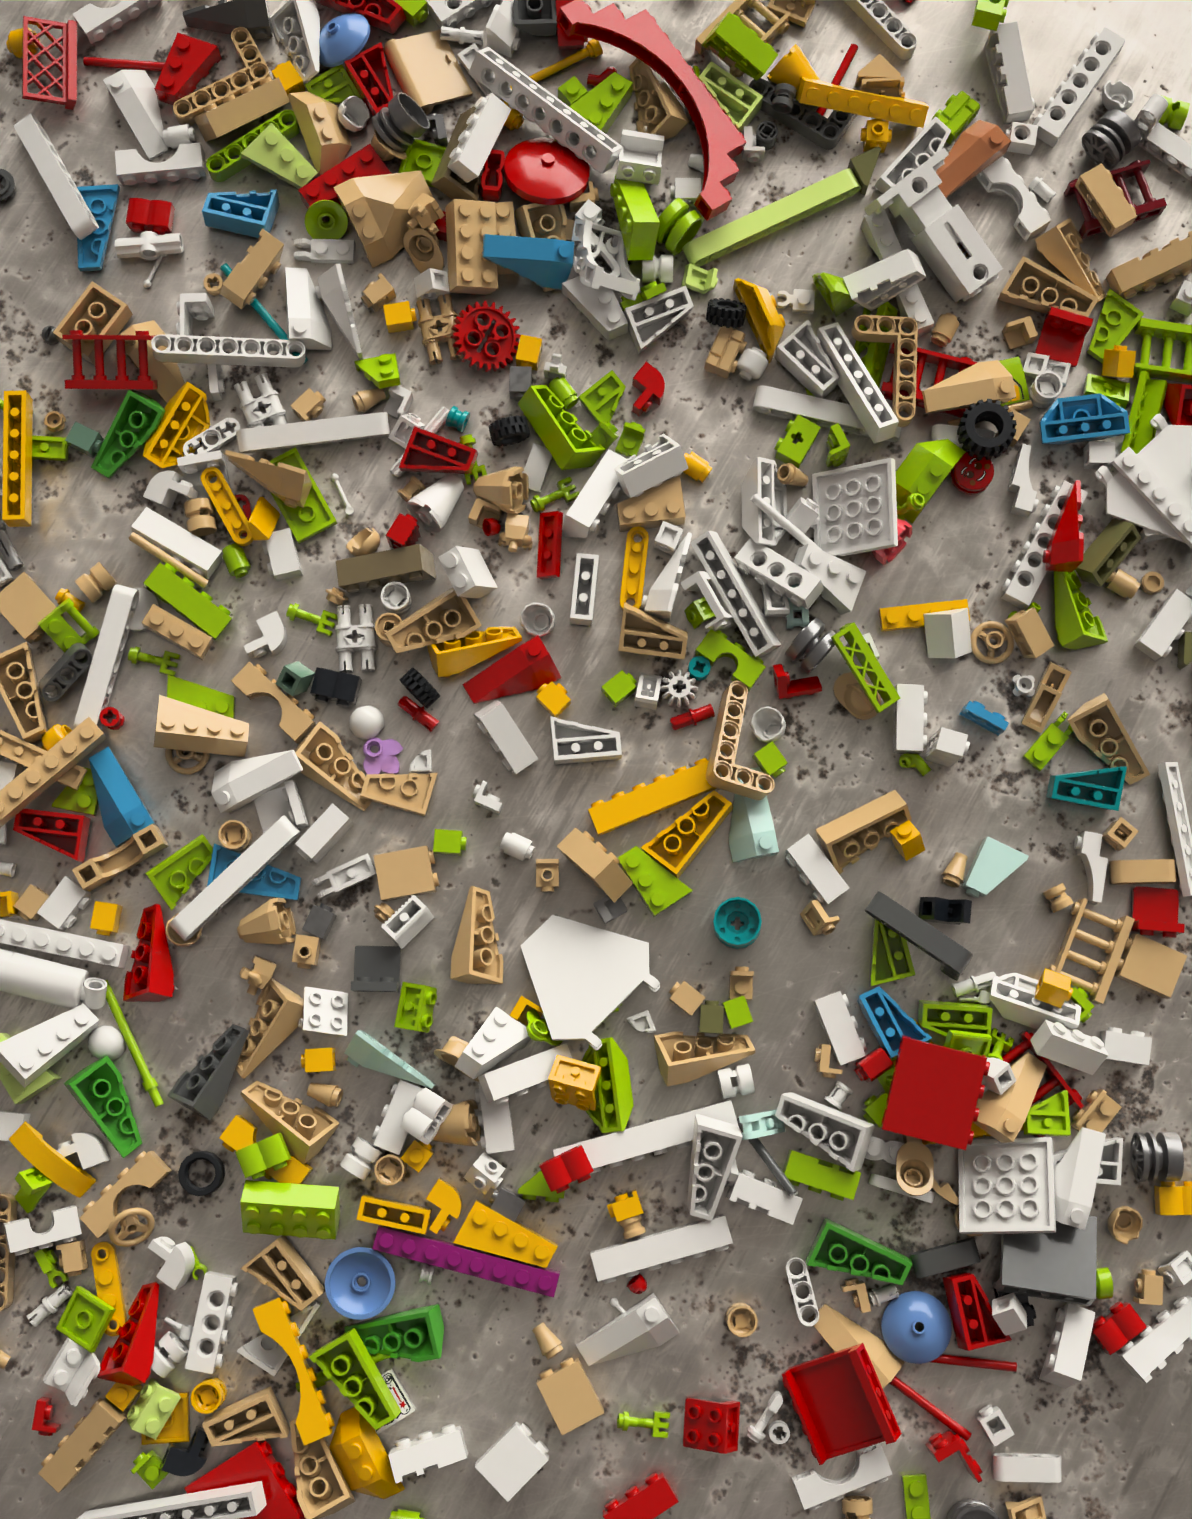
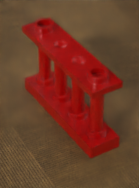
[62,330,158,390]
[880,343,978,418]
[1002,1031,1084,1138]

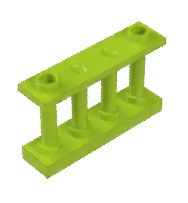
[1133,318,1192,384]

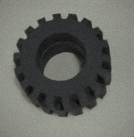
[957,399,1017,460]

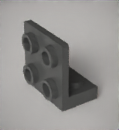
[351,946,401,992]

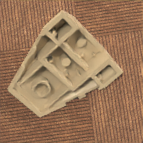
[333,171,433,268]

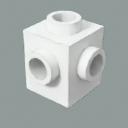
[463,1152,505,1195]

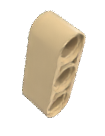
[1109,859,1176,885]

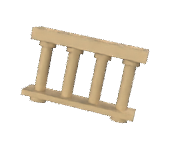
[695,0,791,78]
[1048,898,1135,1005]

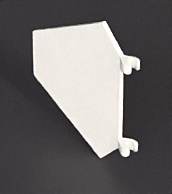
[1095,414,1192,543]
[521,915,660,1051]

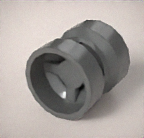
[771,83,797,114]
[756,121,778,150]

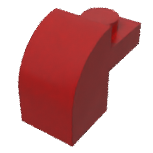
[632,361,665,416]

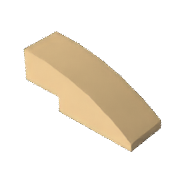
[1021,662,1072,733]

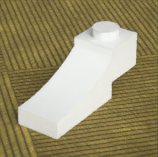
[1007,444,1039,518]
[1074,831,1108,904]

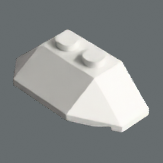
[741,457,787,547]
[989,973,1081,1030]

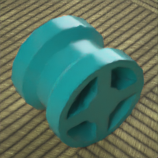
[445,406,470,433]
[688,656,711,681]

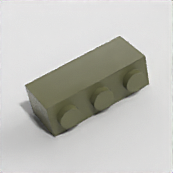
[1075,518,1142,587]

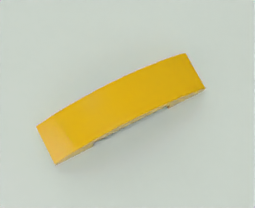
[9,1121,96,1198]

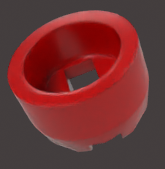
[482,518,501,536]
[627,1273,647,1294]

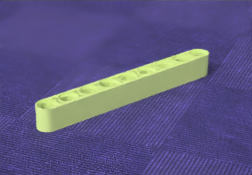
[682,168,861,267]

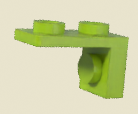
[15,1167,53,1213]

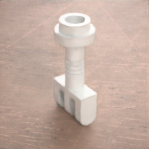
[747,1391,783,1443]

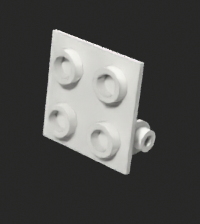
[298,987,348,1036]

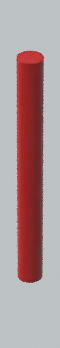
[816,44,858,116]
[83,57,165,71]
[930,1354,1017,1372]
[889,1376,972,1441]

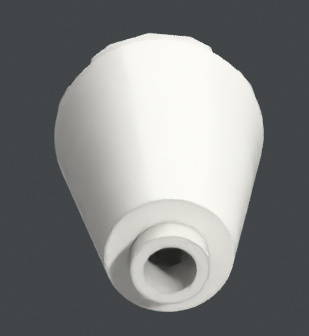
[406,474,464,534]

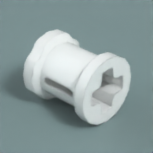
[824,1080,853,1111]

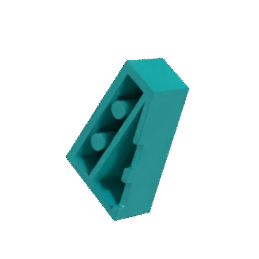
[1046,766,1127,811]

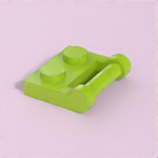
[38,598,100,653]

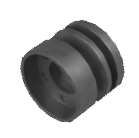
[372,92,430,153]
[1082,109,1141,169]
[1130,1132,1184,1182]

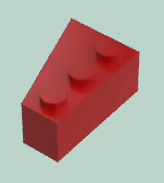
[344,42,394,117]
[13,808,91,863]

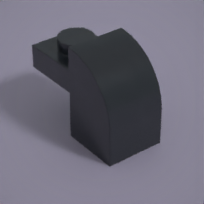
[918,897,972,925]
[160,1426,209,1476]

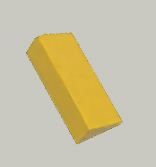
[248,496,280,541]

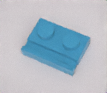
[960,701,1009,736]

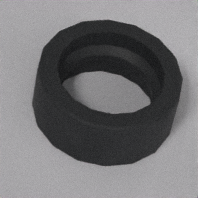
[178,1151,225,1196]

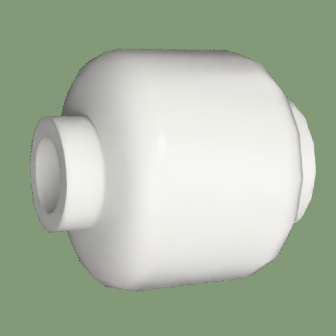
[737,347,768,381]

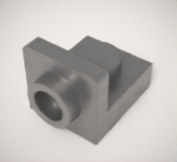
[427,114,448,147]

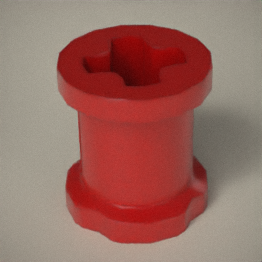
[100,707,125,730]

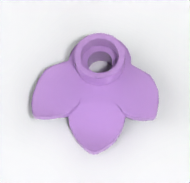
[363,738,403,774]

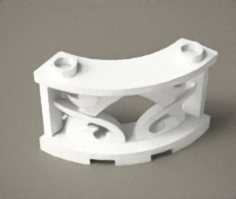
[572,219,640,301]

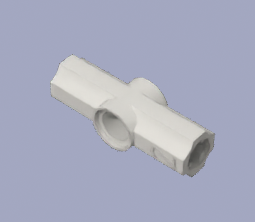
[115,231,184,261]

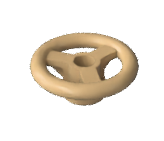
[971,621,1014,664]
[165,749,210,775]
[108,1208,155,1247]

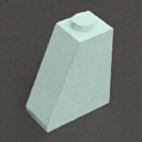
[962,836,1029,898]

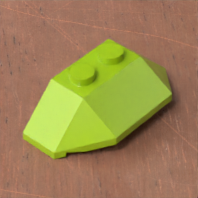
[896,439,965,524]
[582,1037,634,1133]

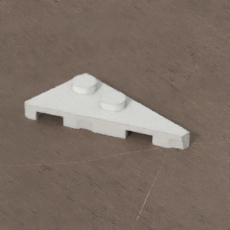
[237,1301,321,1377]

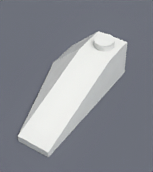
[285,267,332,350]
[641,533,692,622]

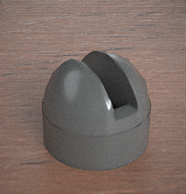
[42,326,59,345]

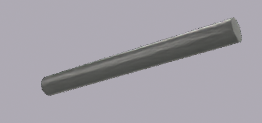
[737,1118,797,1196]

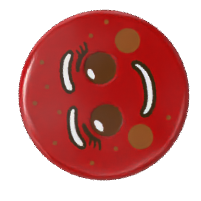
[951,451,994,495]

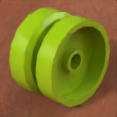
[656,198,704,255]

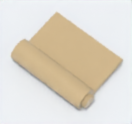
[383,29,473,115]

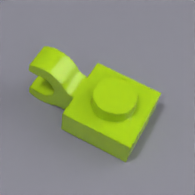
[33,1248,69,1288]

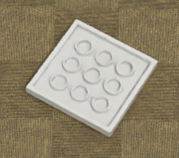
[812,458,898,557]
[958,1137,1056,1234]

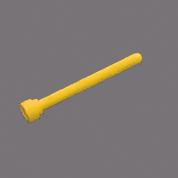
[510,39,603,89]

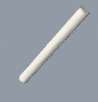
[750,493,822,550]

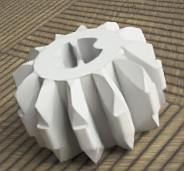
[660,670,698,708]

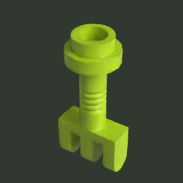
[458,434,487,485]
[530,477,579,513]
[897,493,925,521]
[286,603,337,636]
[128,646,180,677]
[987,1028,1014,1061]
[617,1411,670,1438]

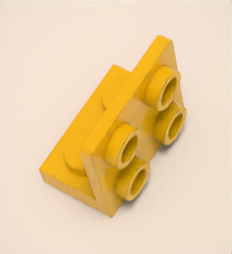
[548,1055,602,1111]

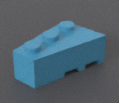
[202,189,280,238]
[857,986,932,1061]

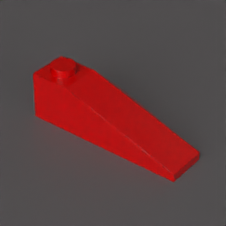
[1164,383,1192,426]
[462,635,561,704]

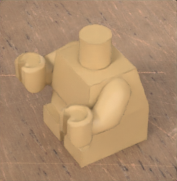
[406,193,444,235]
[498,513,533,552]
[239,955,276,996]

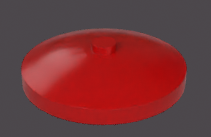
[504,137,590,205]

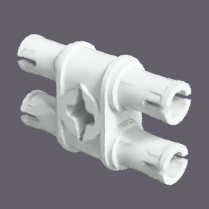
[234,373,287,428]
[335,604,377,673]

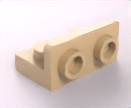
[1070,1089,1122,1132]

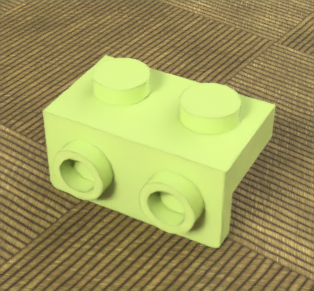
[127,1378,181,1440]

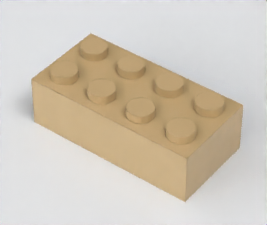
[446,199,498,295]

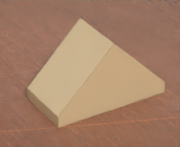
[855,53,901,87]

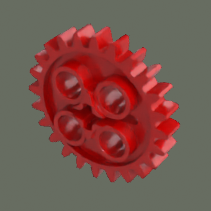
[451,301,521,372]

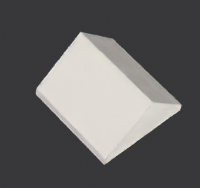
[923,608,972,658]

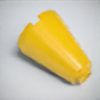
[767,44,820,96]

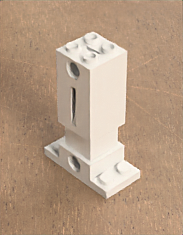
[864,148,1003,302]

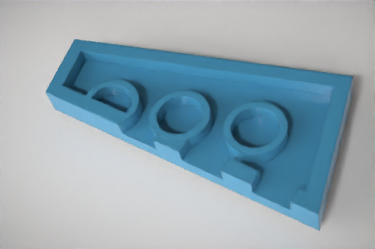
[77,184,120,272]
[207,844,302,901]

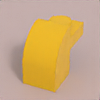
[426,1178,462,1234]

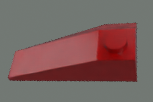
[1043,480,1084,572]
[123,904,174,1002]
[97,1282,159,1386]

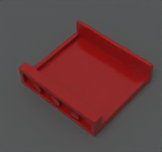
[881,1035,990,1150]
[782,1343,902,1465]
[184,1440,306,1519]

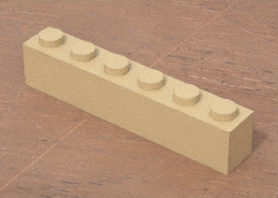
[0,717,107,828]

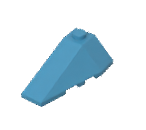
[482,234,574,290]
[89,747,156,847]

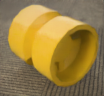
[190,1377,227,1414]

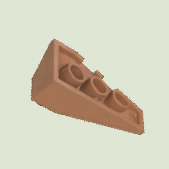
[936,120,1011,198]

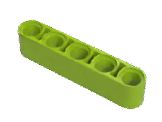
[206,110,300,182]

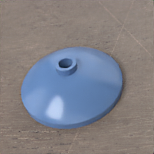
[319,13,370,67]
[325,1247,396,1320]
[881,1291,952,1364]

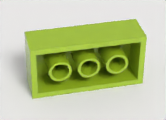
[240,1180,340,1240]

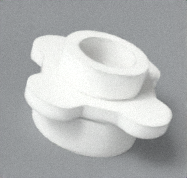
[1013,675,1035,697]

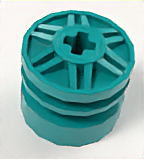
[713,897,762,949]

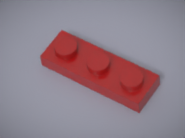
[537,511,563,579]

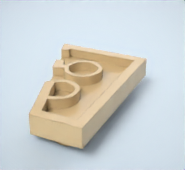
[360,773,437,816]

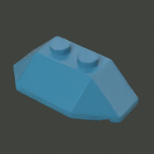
[1039,393,1130,445]

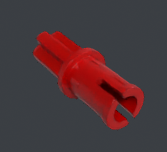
[398,696,440,732]
[670,704,715,730]

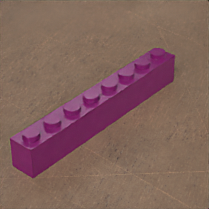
[372,1225,560,1297]

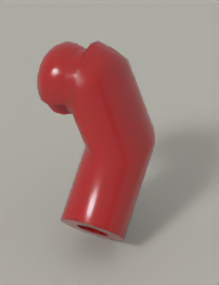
[587,67,617,86]

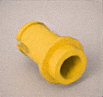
[55,588,86,612]

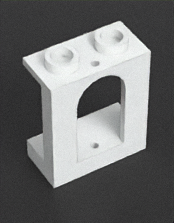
[681,571,734,631]

